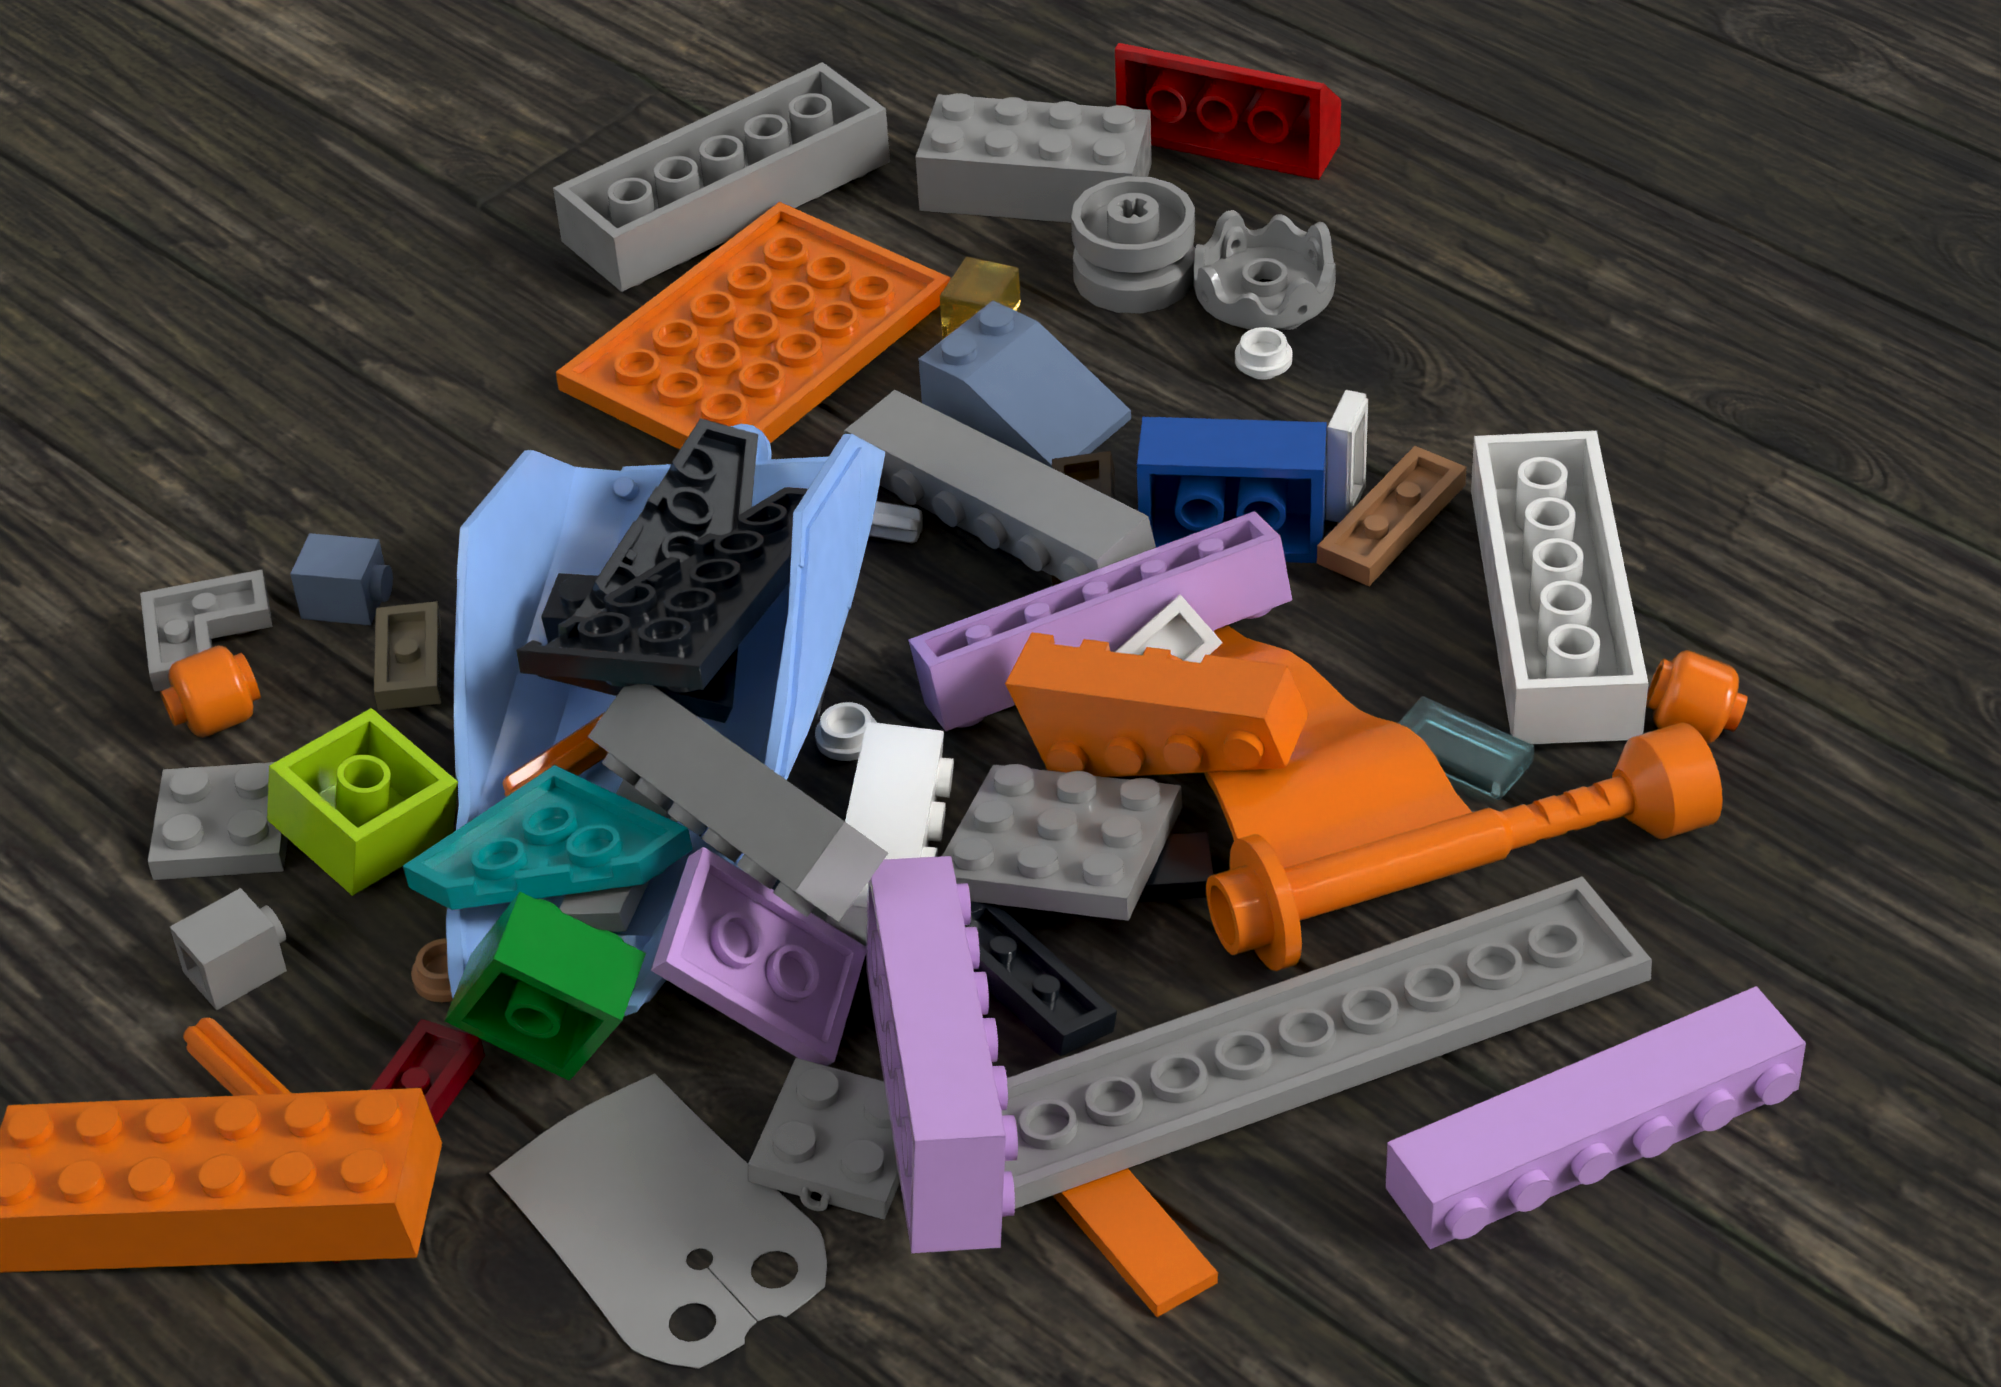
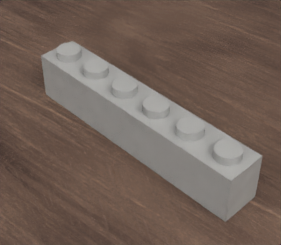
[845,390,1156,582]
[588,684,888,922]

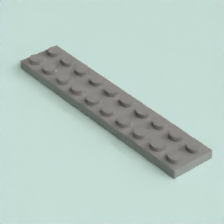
[1001,876,1652,1209]

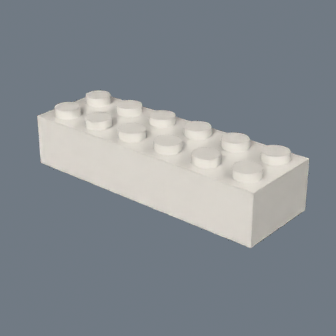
[1471,431,1648,745]

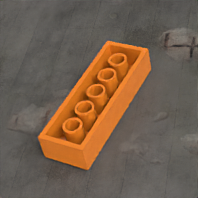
[0,1088,442,1273]

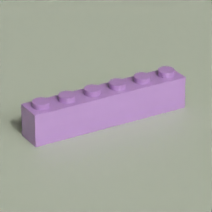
[908,511,1292,731]
[1386,986,1806,1249]

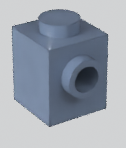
[290,533,393,625]

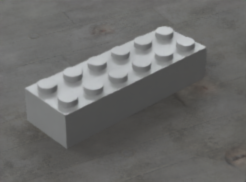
[553,62,890,292]

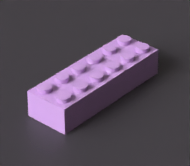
[866,856,1018,1253]

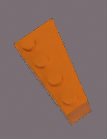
[1005,632,1309,777]

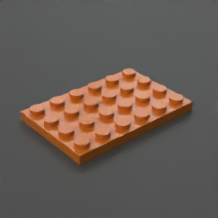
[556,202,952,449]

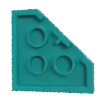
[403,765,693,910]

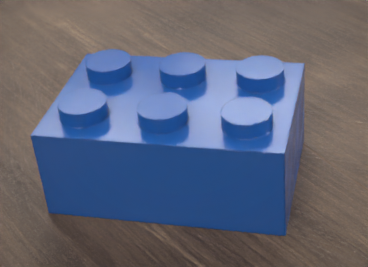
[1137,417,1327,563]

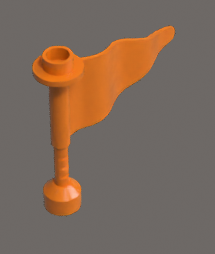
[1204,625,1723,971]

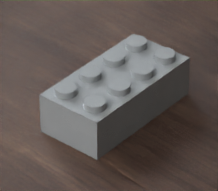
[915,93,1152,223]

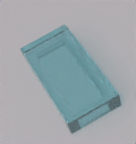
[1398,696,1534,800]

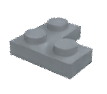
[140,570,273,692]

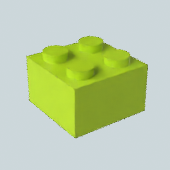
[267,708,458,896]

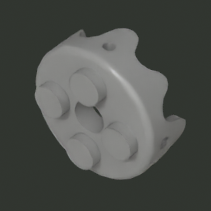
[1194,210,1336,330]

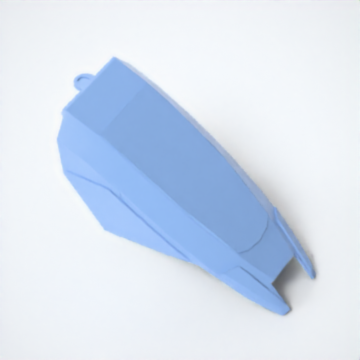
[446,424,885,1016]

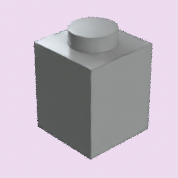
[170,888,287,1010]

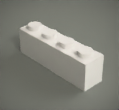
[827,722,954,956]

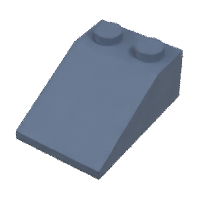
[919,300,1131,468]

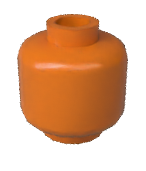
[160,646,261,738]
[1646,650,1748,744]

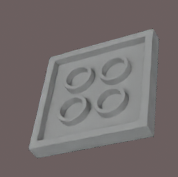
[942,764,1182,921]

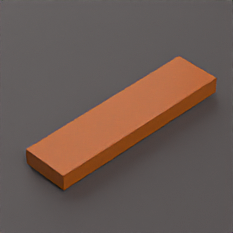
[1053,1168,1218,1317]

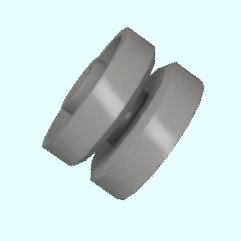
[1071,176,1195,313]

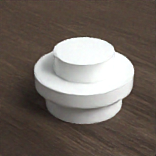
[1235,327,1292,380]
[815,702,877,761]

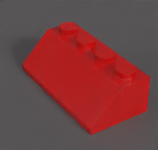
[1115,43,1341,180]

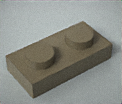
[374,601,441,710]

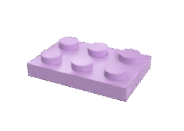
[651,847,866,1066]

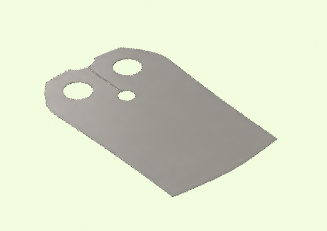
[489,1074,827,1369]

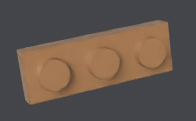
[1317,446,1466,586]

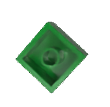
[444,892,646,1081]

